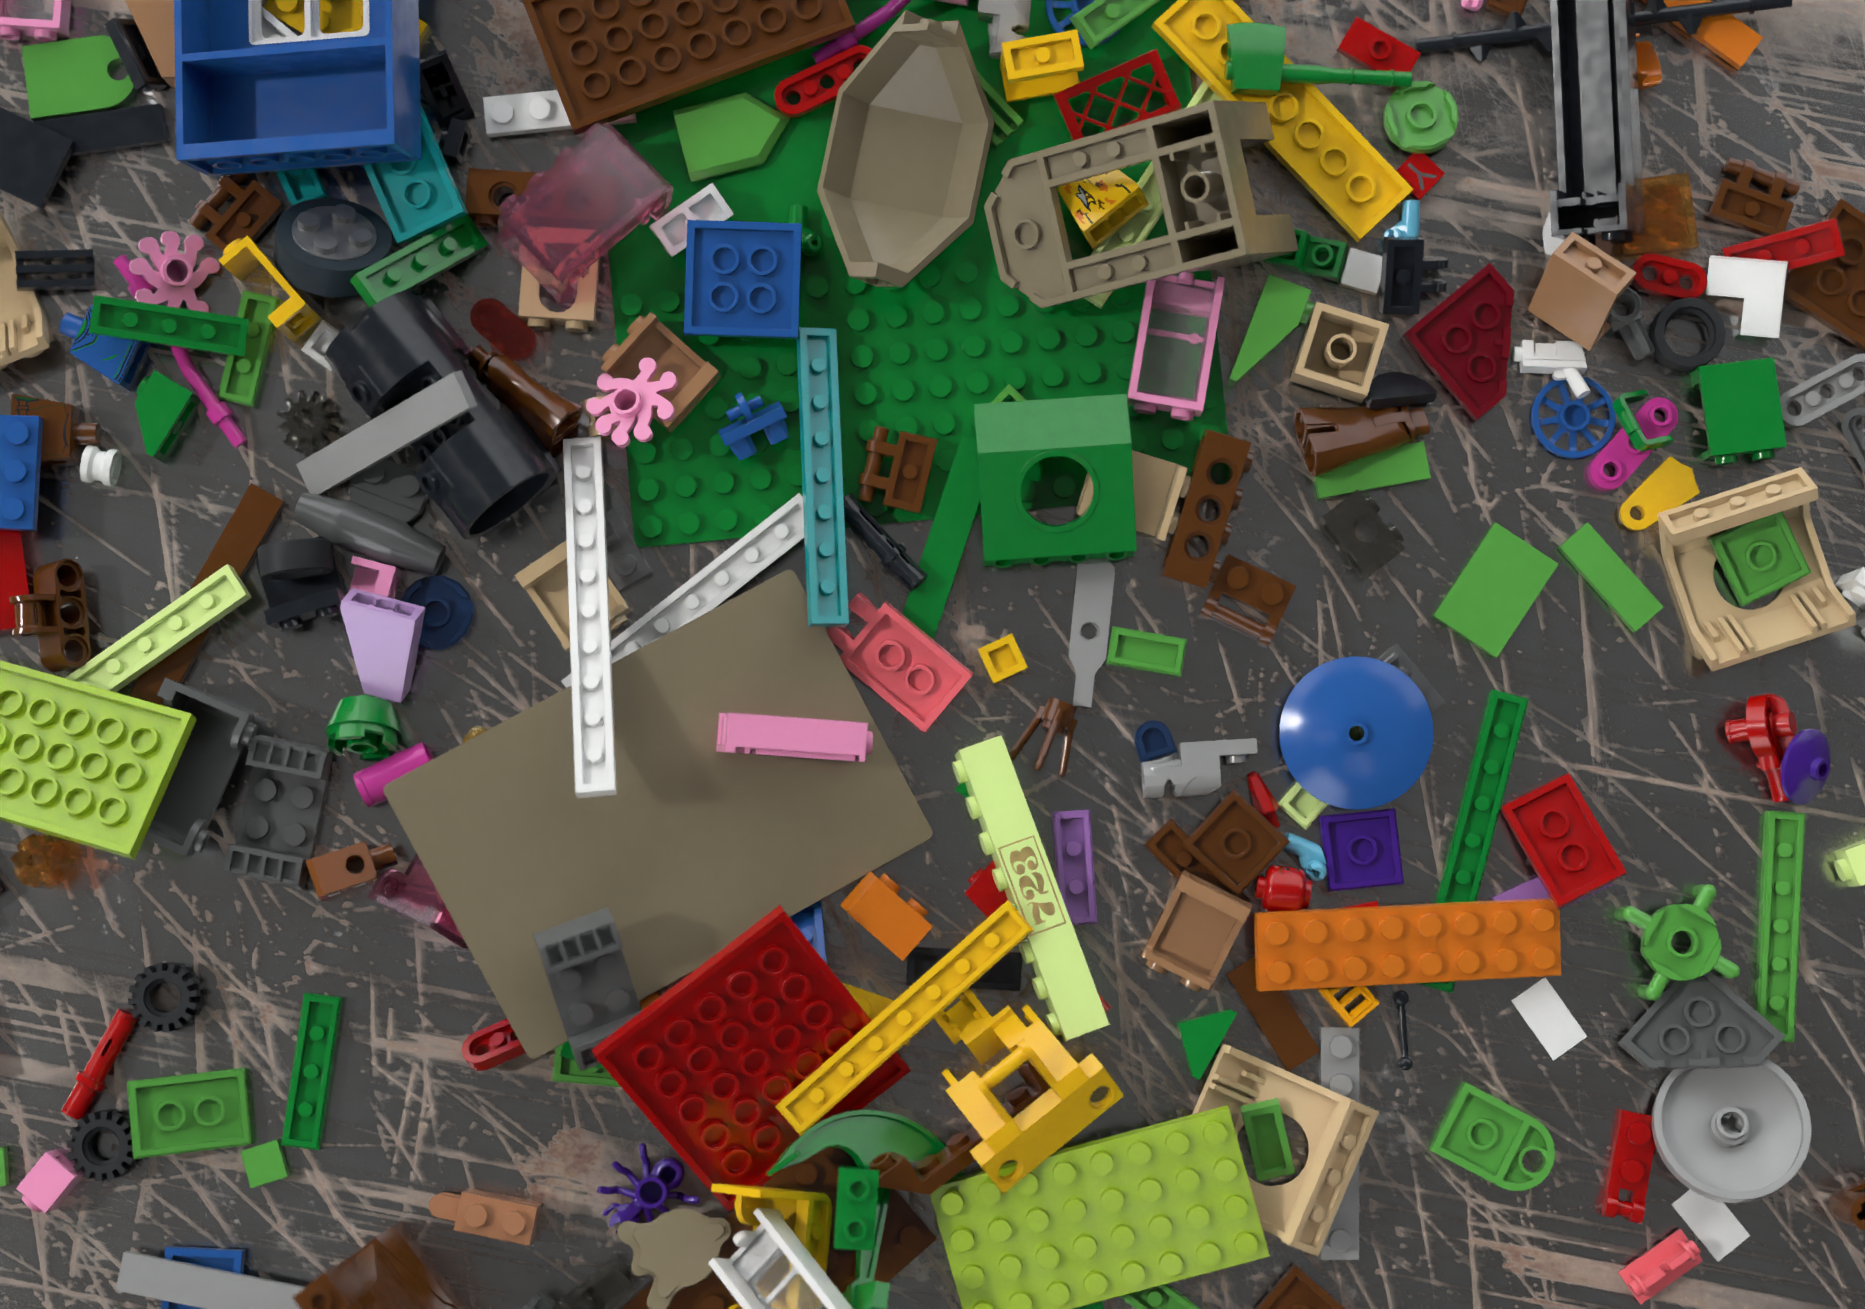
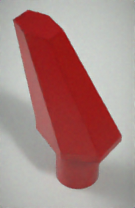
[1247,771,1281,828]

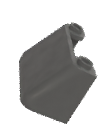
[144,678,258,857]

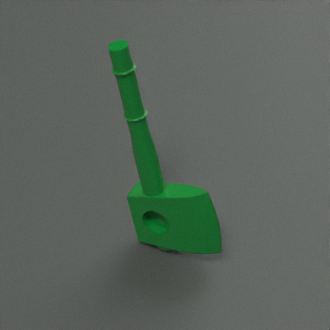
[1225,23,1412,96]

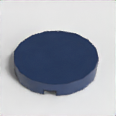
[400,575,475,651]

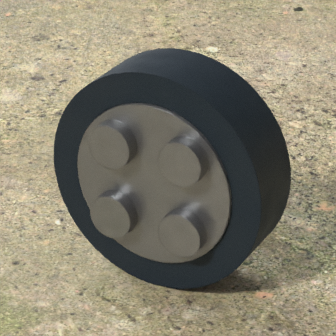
[274,198,392,299]

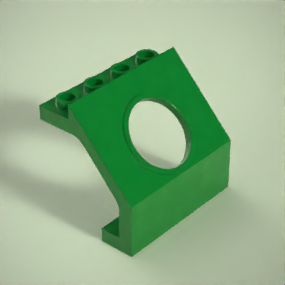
[974,394,1137,568]

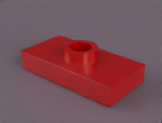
[1337,16,1421,72]

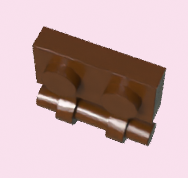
[1708,157,1801,237]
[188,173,285,251]
[857,426,937,515]

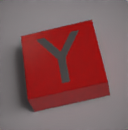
[1396,153,1445,201]

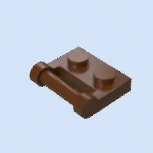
[1199,554,1296,647]

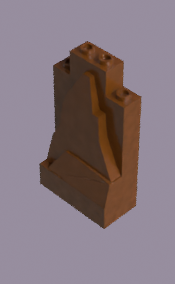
[292,1221,469,1309]

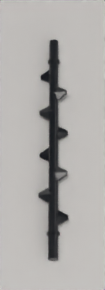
[1415,0,1792,61]

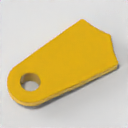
[1619,456,1700,531]

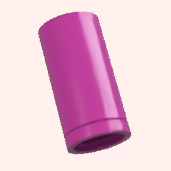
[353,741,433,808]

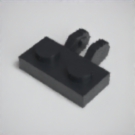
[1379,236,1449,314]

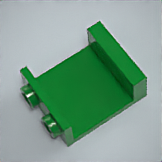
[1690,357,1787,466]
[833,1165,879,1251]

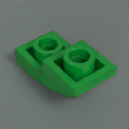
[1263,229,1349,282]

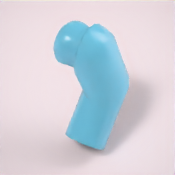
[1383,200,1420,240]
[1283,832,1327,882]

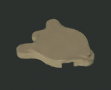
[617,1208,732,1309]

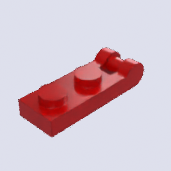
[1601,1109,1655,1224]

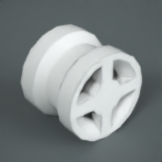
[80,445,122,487]

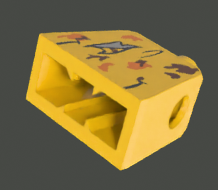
[1057,170,1149,249]

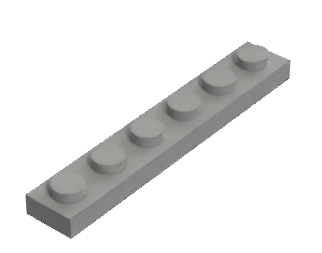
[1319,1027,1359,1260]

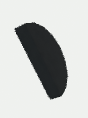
[1365,372,1438,410]

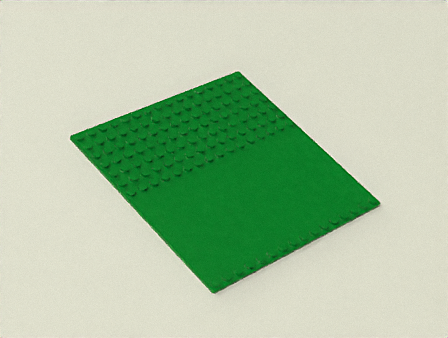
[597,0,1230,548]

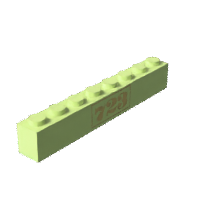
[952,735,1110,1042]

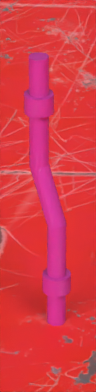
[113,254,247,449]

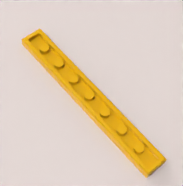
[775,900,1034,1136]

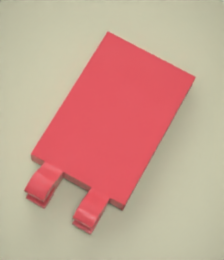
[826,592,974,733]

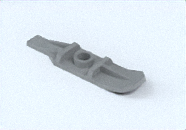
[1068,558,1115,708]

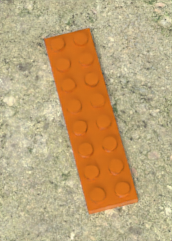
[1254,897,1561,991]

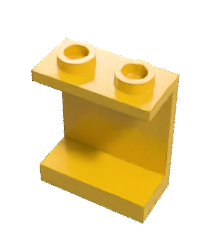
[1000,29,1084,103]
[218,236,321,342]

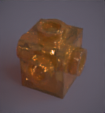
[10,833,76,889]

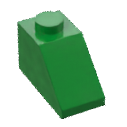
[134,370,201,463]

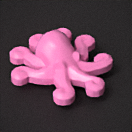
[129,231,220,312]
[586,357,678,448]

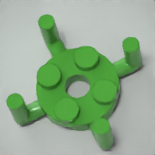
[1614,884,1740,1001]

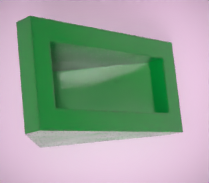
[1175,1008,1237,1080]

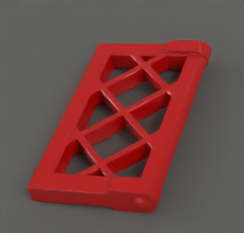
[1053,49,1181,141]

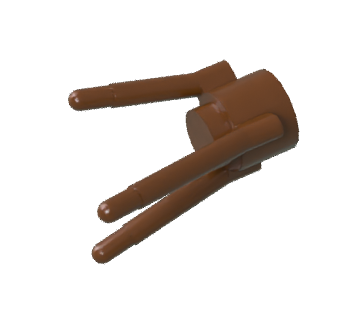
[1009,697,1078,777]

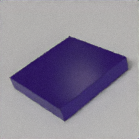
[1318,808,1404,892]

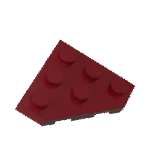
[1402,263,1514,422]

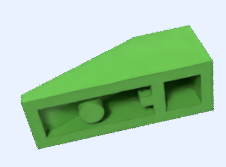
[1226,274,1314,388]

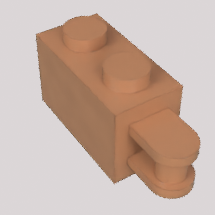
[429,1188,543,1246]

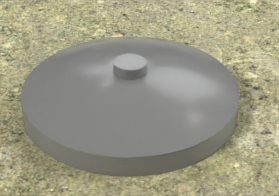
[1652,1058,1811,1203]

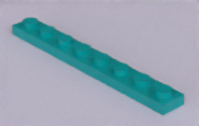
[796,327,849,627]

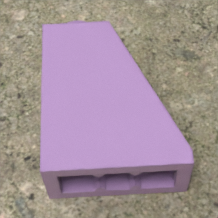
[340,588,426,703]

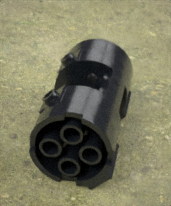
[325,289,562,540]

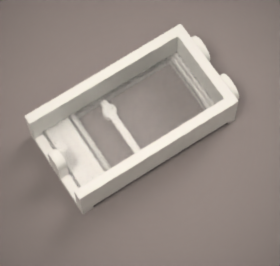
[708,1208,853,1309]

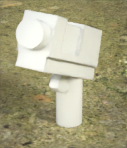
[1512,340,1591,399]

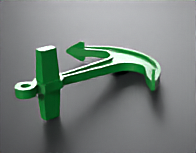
[766,1110,964,1309]

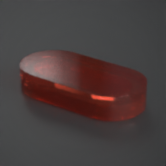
[470,298,537,362]

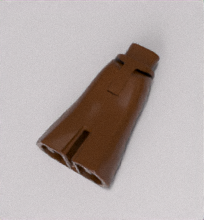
[469,345,583,458]
[1294,406,1430,477]

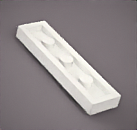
[483,90,637,137]

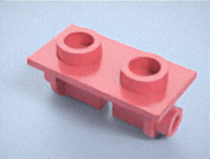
[1618,1228,1703,1305]

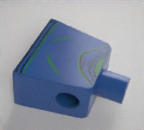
[59,305,151,391]

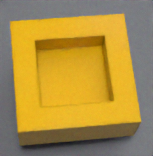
[978,633,1028,684]

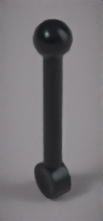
[1393,990,1413,1071]

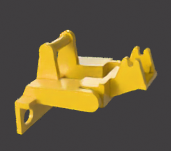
[934,988,1124,1194]

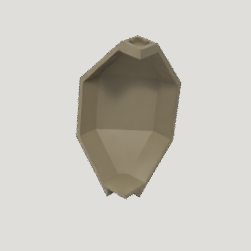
[817,10,995,287]

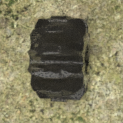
[276,390,342,454]

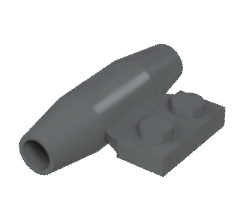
[293,459,446,574]

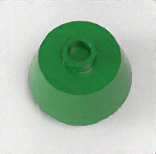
[325,695,402,761]

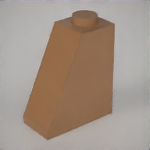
[125,0,175,90]

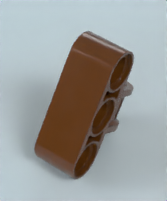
[9,558,91,672]

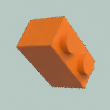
[840,871,933,961]

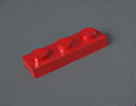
[1722,217,1846,270]

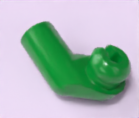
[788,205,823,256]

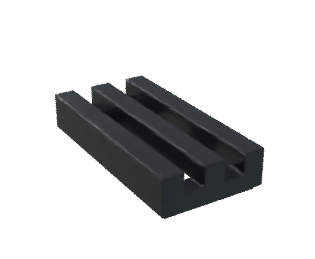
[104,18,168,92]
[15,249,95,291]

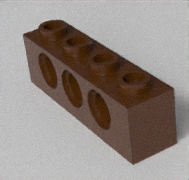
[465,168,623,235]
[1160,429,1254,588]

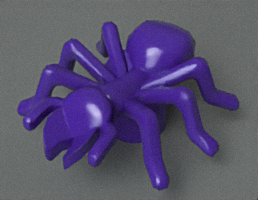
[597,1143,700,1234]

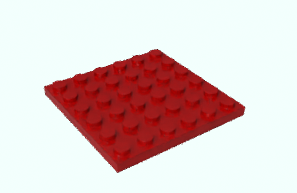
[592,905,911,1213]

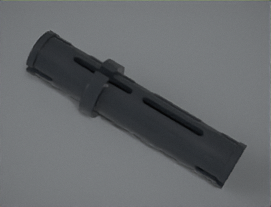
[844,493,928,592]

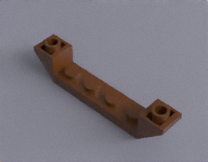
[869,1061,1051,1195]

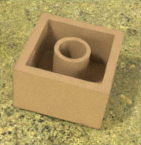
[1289,302,1389,403]

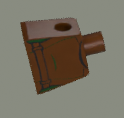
[11,394,101,468]

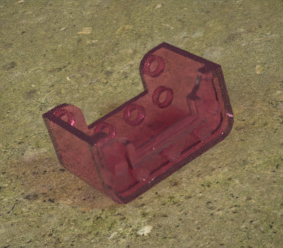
[498,123,673,304]

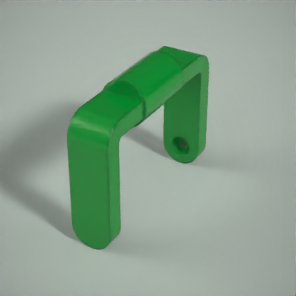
[1612,389,1674,452]

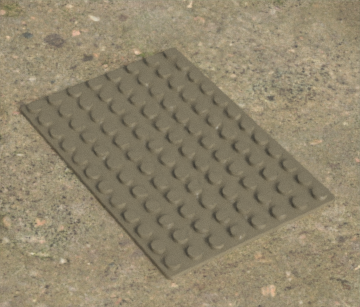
[384,570,933,1059]

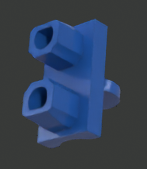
[718,392,789,460]

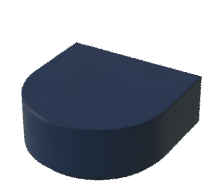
[1134,720,1177,764]

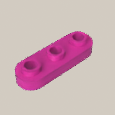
[1587,397,1678,491]

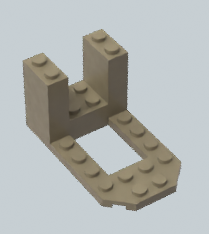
[984,100,1299,308]

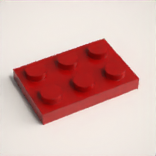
[1500,773,1627,910]

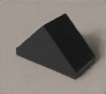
[420,49,475,129]

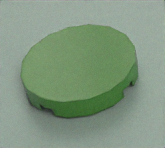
[1383,81,1459,154]

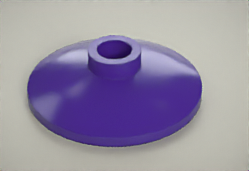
[1781,728,1831,804]

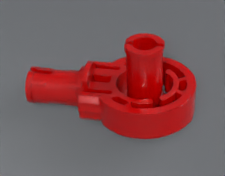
[1725,693,1797,802]

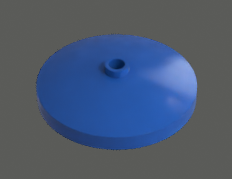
[1279,656,1434,810]

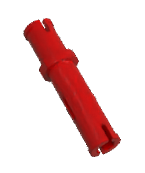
[61,1008,139,1120]

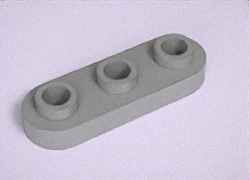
[1780,353,1865,428]

